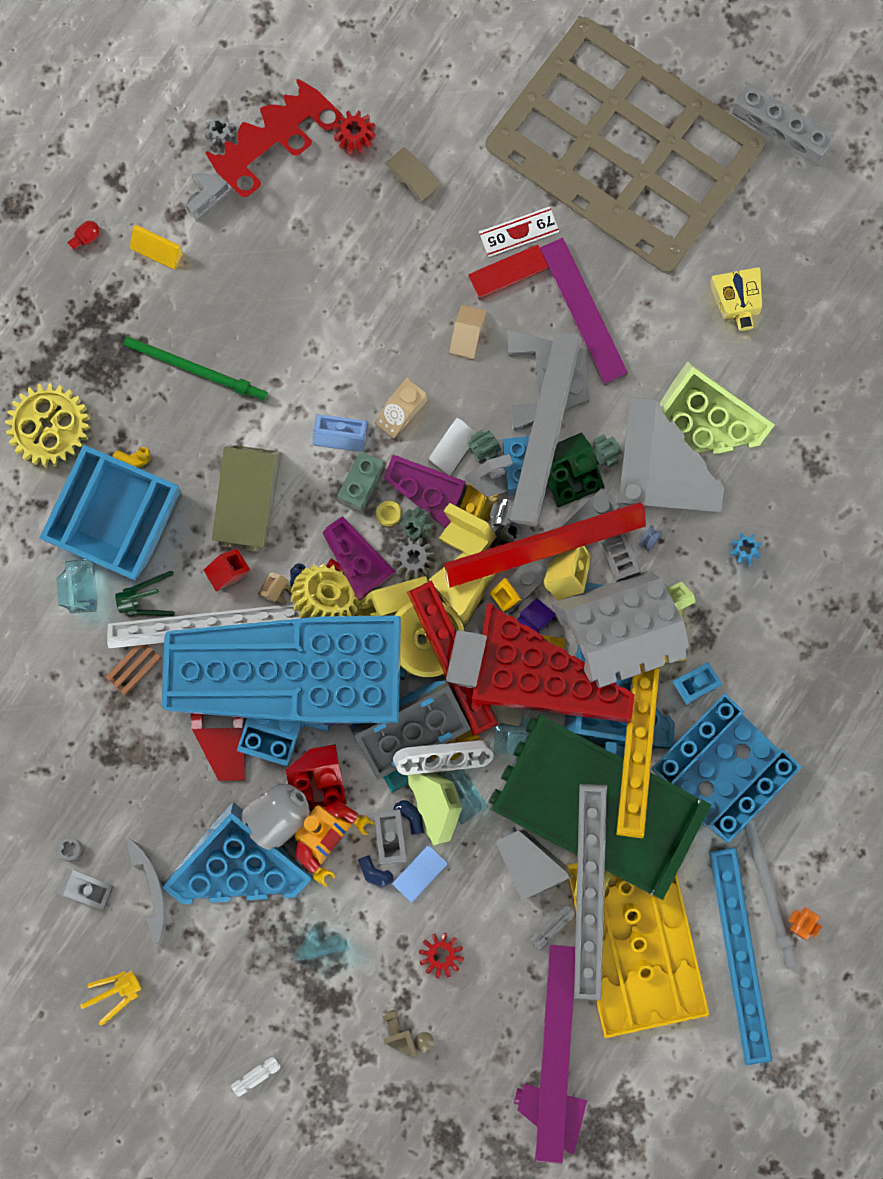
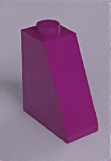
[513,1084,587,1154]

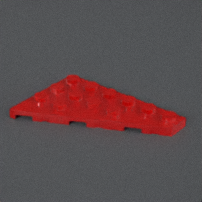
[472,603,635,723]

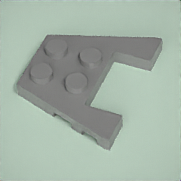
[507,330,589,430]

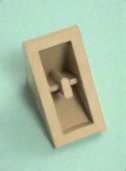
[449,305,487,360]

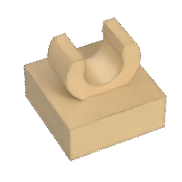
[258,572,292,604]

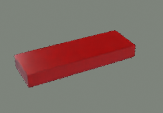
[468,244,548,299]

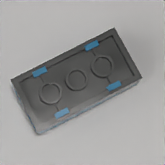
[349,680,471,780]

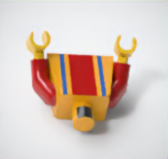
[295,802,375,887]

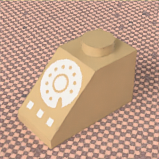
[375,378,427,440]

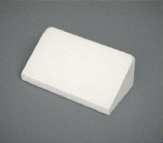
[428,418,476,476]

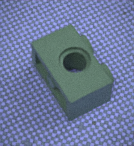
[337,450,384,514]

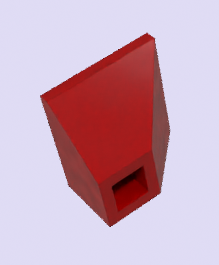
[286,744,347,811]

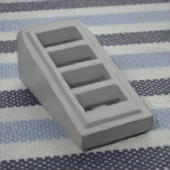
[599,533,641,582]

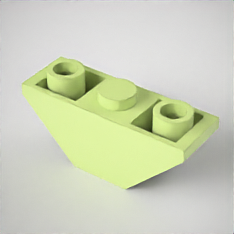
[407,772,462,846]

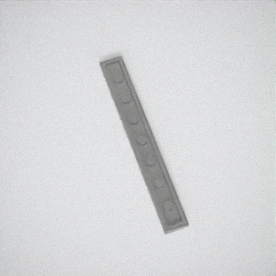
[510,332,582,526]
[574,784,607,1000]

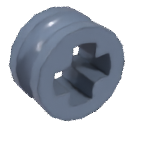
[639,525,662,551]

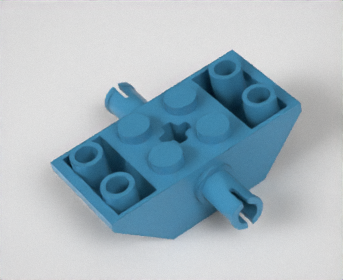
[237,718,330,767]

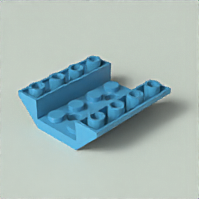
[651,693,802,843]

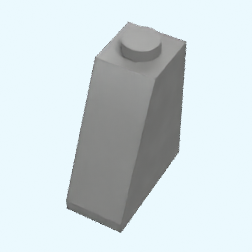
[495,827,575,900]

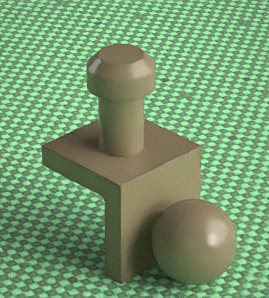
[382,1010,435,1058]

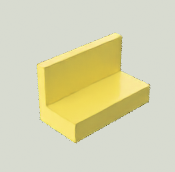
[439,503,497,556]

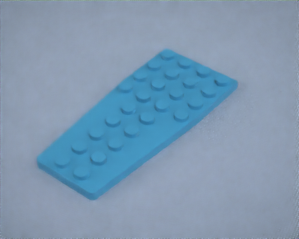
[162,616,401,723]

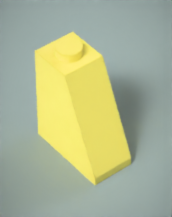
[429,547,495,625]
[356,576,428,616]

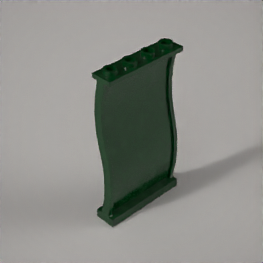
[488,714,712,900]

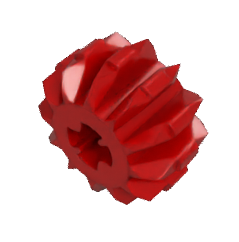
[333,110,376,154]
[419,933,464,979]

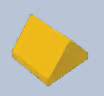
[489,578,523,613]

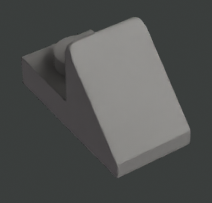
[186,174,232,220]
[465,454,513,497]
[374,810,407,865]
[57,868,113,910]

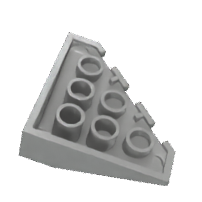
[618,397,724,512]

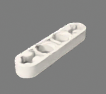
[393,740,494,775]

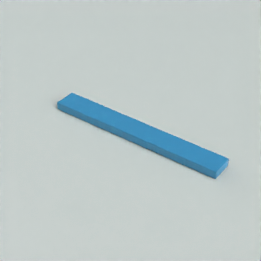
[709,848,772,1065]

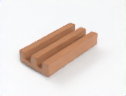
[106,644,161,696]

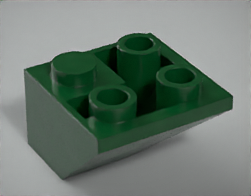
[548,432,605,508]

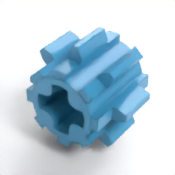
[729,533,762,566]

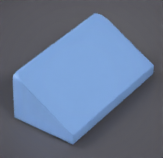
[313,414,368,452]
[392,845,448,903]

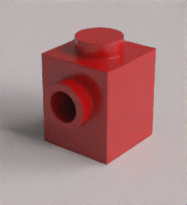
[203,549,251,592]

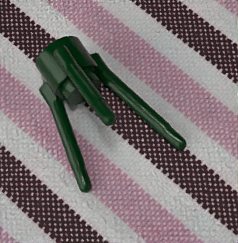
[115,571,175,617]

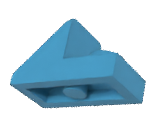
[672,662,722,706]

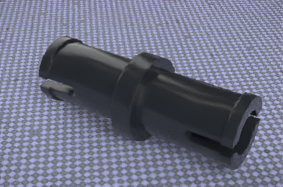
[490,522,521,548]

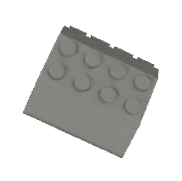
[551,571,690,688]

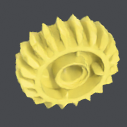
[291,563,361,618]

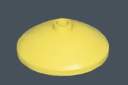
[394,602,464,678]

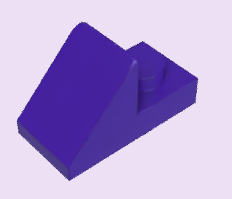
[517,598,556,634]

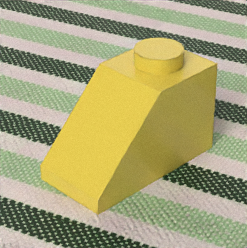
[544,546,591,600]

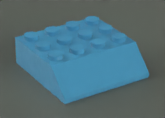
[39,445,181,580]

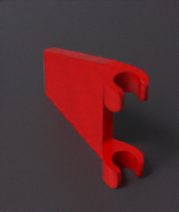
[191,713,245,781]

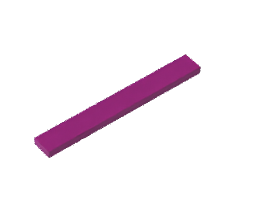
[535,945,575,1164]

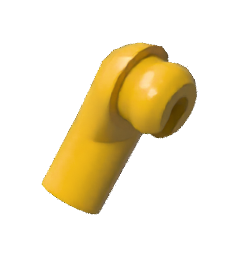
[113,447,151,468]

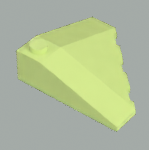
[659,362,775,454]

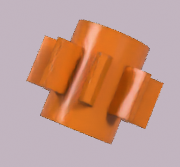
[788,907,823,941]

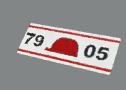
[479,207,559,257]

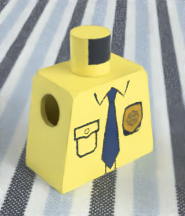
[710,267,762,331]

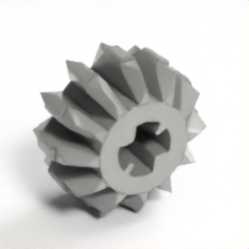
[392,537,436,581]

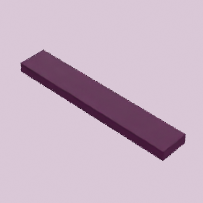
[540,238,628,385]

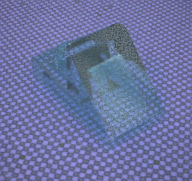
[295,924,350,962]

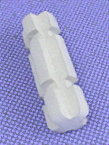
[231,1057,281,1096]

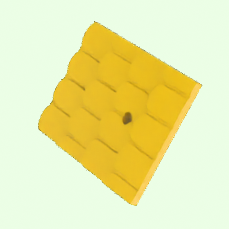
[566,863,709,1038]

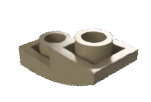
[385,147,441,202]

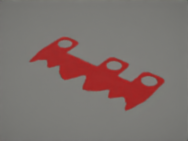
[205,79,343,197]

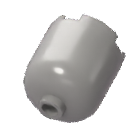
[242,784,310,850]

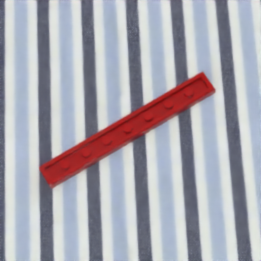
[444,502,646,588]

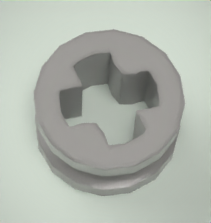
[57,837,82,862]

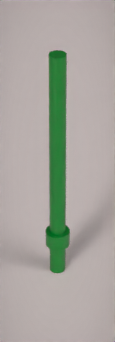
[124,336,268,402]

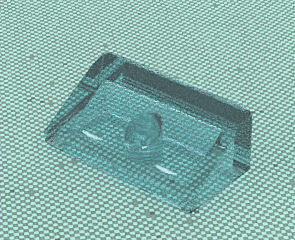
[440,769,488,824]

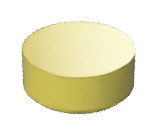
[376,501,402,528]

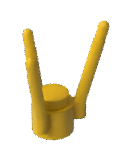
[80,970,142,1026]

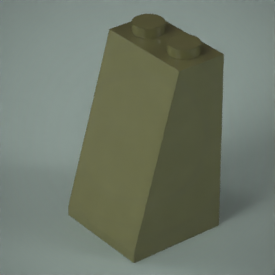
[212,444,282,551]

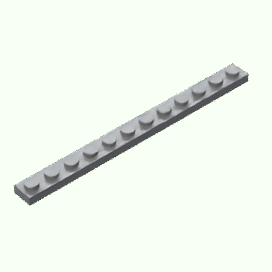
[399,488,620,699]

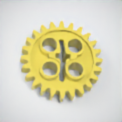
[5,383,90,467]

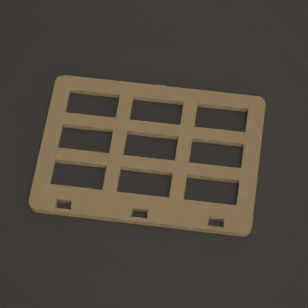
[486,17,765,273]

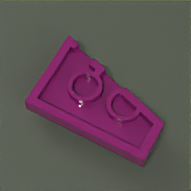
[384,454,466,529]
[323,516,396,601]

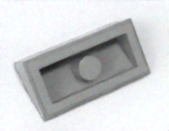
[445,630,487,688]

